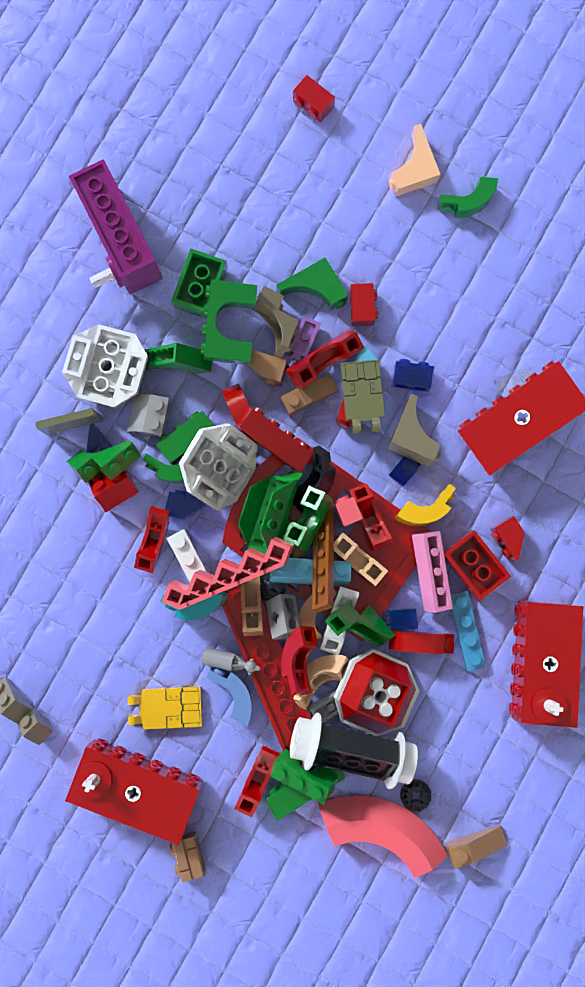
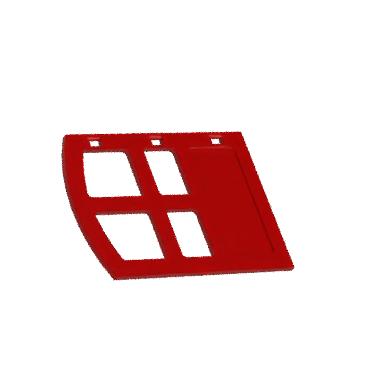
[222,437,432,642]

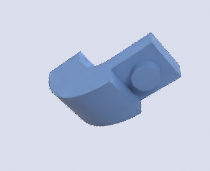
[206,668,252,726]

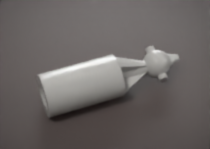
[202,647,261,675]

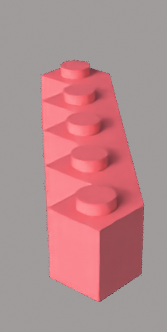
[162,537,294,610]

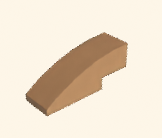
[240,576,263,636]

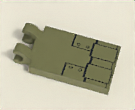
[340,360,385,434]

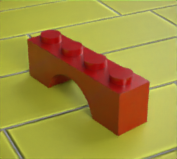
[286,330,364,388]

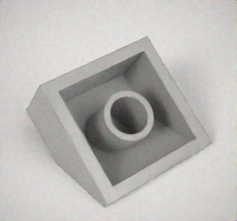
[127,394,172,438]

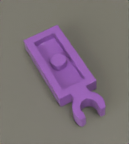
[287,316,321,366]

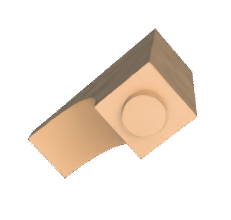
[389,124,440,197]

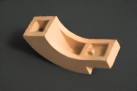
[293,655,349,709]

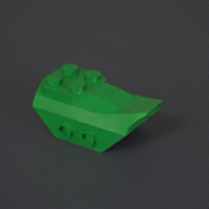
[238,471,303,554]

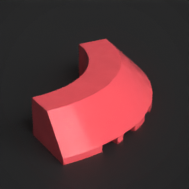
[318,794,448,879]

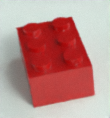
[444,530,511,601]

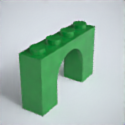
[200,279,258,365]

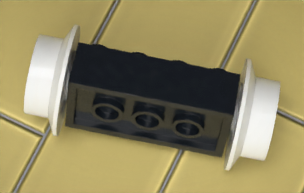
[290,713,418,789]

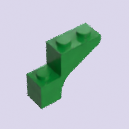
[66,441,141,483]
[325,601,395,647]

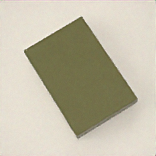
[35,408,102,435]

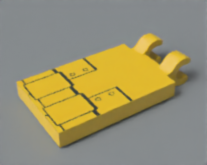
[127,686,202,730]

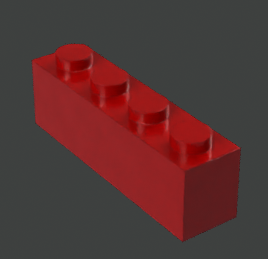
[235,407,313,473]

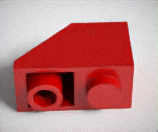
[491,516,525,561]

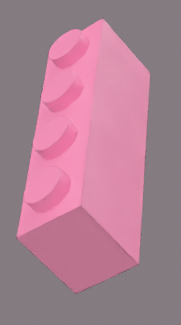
[412,531,453,613]

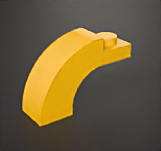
[395,484,456,526]

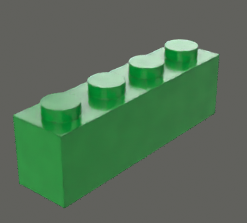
[265,765,345,821]

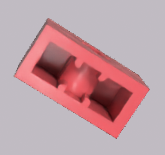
[334,495,363,528]

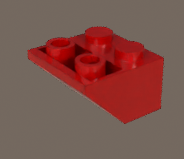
[88,469,139,512]

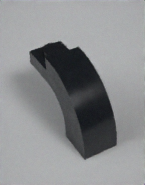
[293,446,336,512]

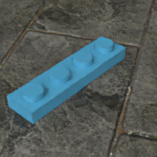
[451,591,486,671]

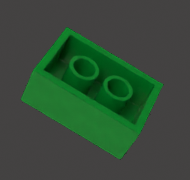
[171,248,228,319]

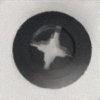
[260,572,286,601]
[400,779,432,812]

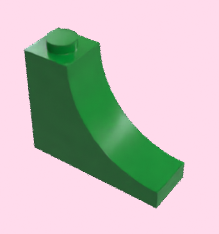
[276,257,348,310]
[144,343,212,374]

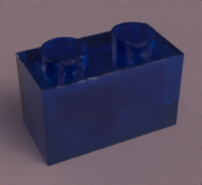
[391,359,434,392]

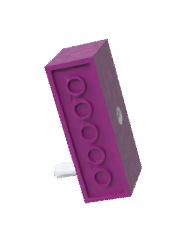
[69,159,163,295]

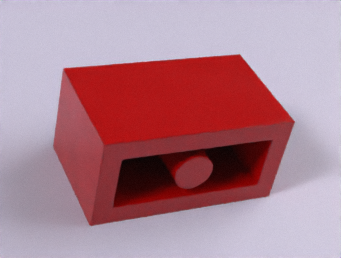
[293,75,335,123]
[350,283,378,326]

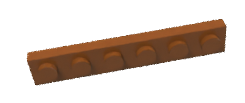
[312,502,334,613]

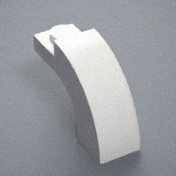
[320,586,359,655]

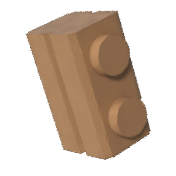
[170,831,206,883]

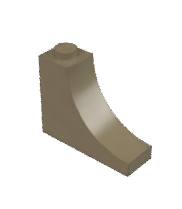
[387,394,441,467]

